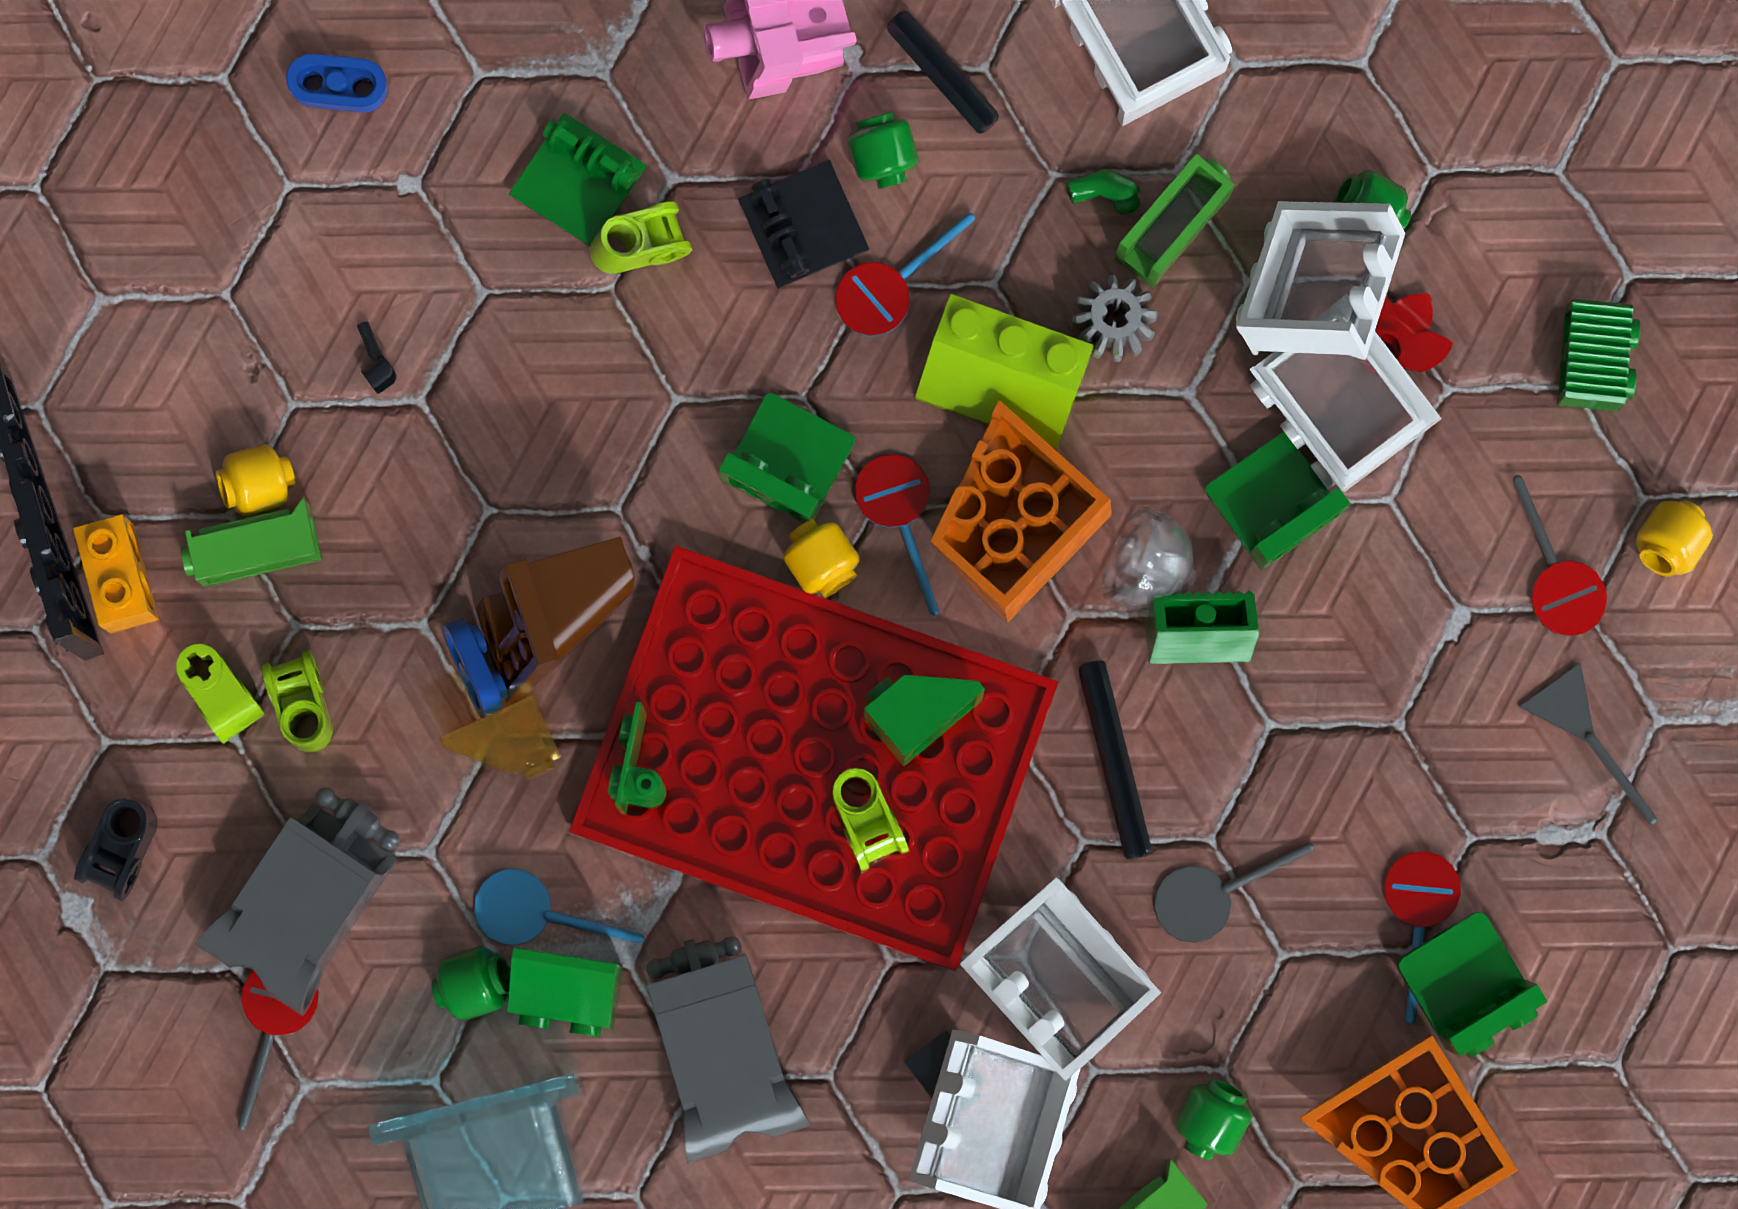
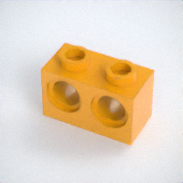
[73,514,159,634]

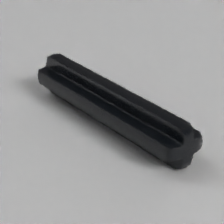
[887,10,999,134]

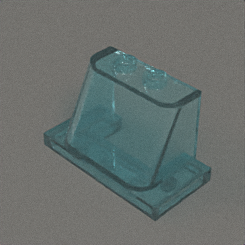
[368,1074,586,1209]

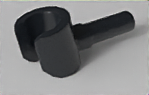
[357,321,397,394]

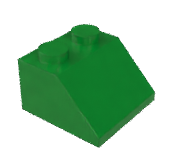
[864,675,985,766]
[507,947,623,1038]

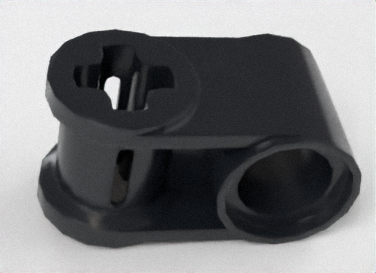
[74,798,158,901]

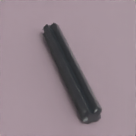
[1078,660,1152,860]

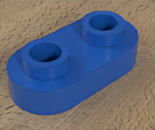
[286,54,388,113]
[442,618,508,719]

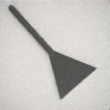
[1520,662,1657,825]

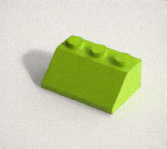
[915,294,1094,450]

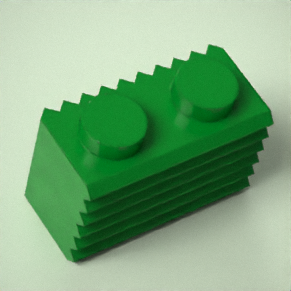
[1557,298,1640,412]
[1145,590,1259,664]

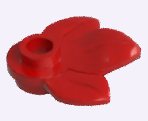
[1359,293,1453,377]

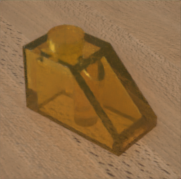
[439,695,562,780]

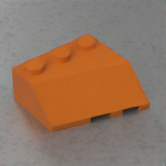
[930,400,1112,623]
[1299,1034,1518,1209]

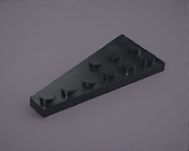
[0,364,104,661]

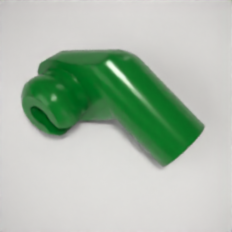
[1066,169,1140,214]

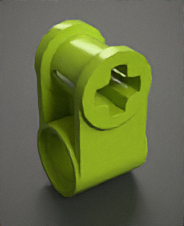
[589,201,693,274]
[176,644,265,744]
[261,649,333,753]
[832,768,909,871]

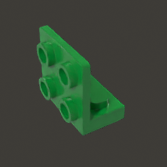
[719,393,855,524]
[1204,432,1351,571]

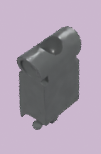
[195,788,399,1016]
[646,936,811,1164]

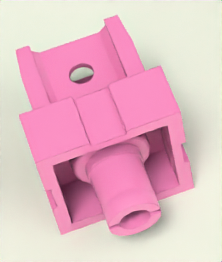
[703,0,857,100]

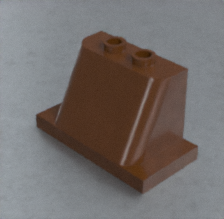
[475,537,635,704]

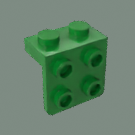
[1397,912,1548,1057]

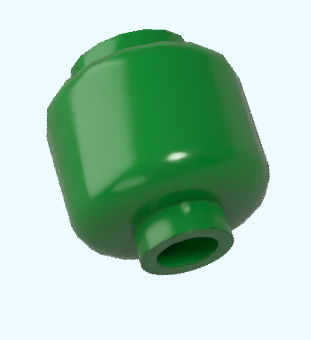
[847,112,919,189]
[1333,170,1411,244]
[431,946,510,1021]
[1175,1079,1253,1160]

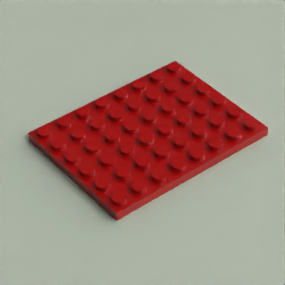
[569,545,1059,972]

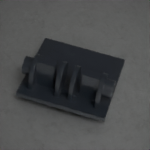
[738,160,869,289]

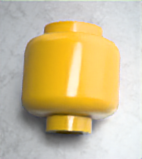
[216,444,295,516]
[1635,501,1713,577]
[783,519,859,598]

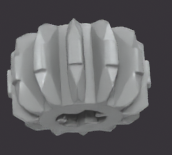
[1071,275,1158,362]

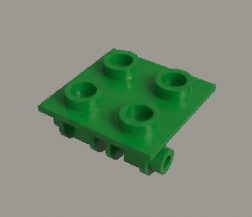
[509,113,647,247]
[608,702,666,814]

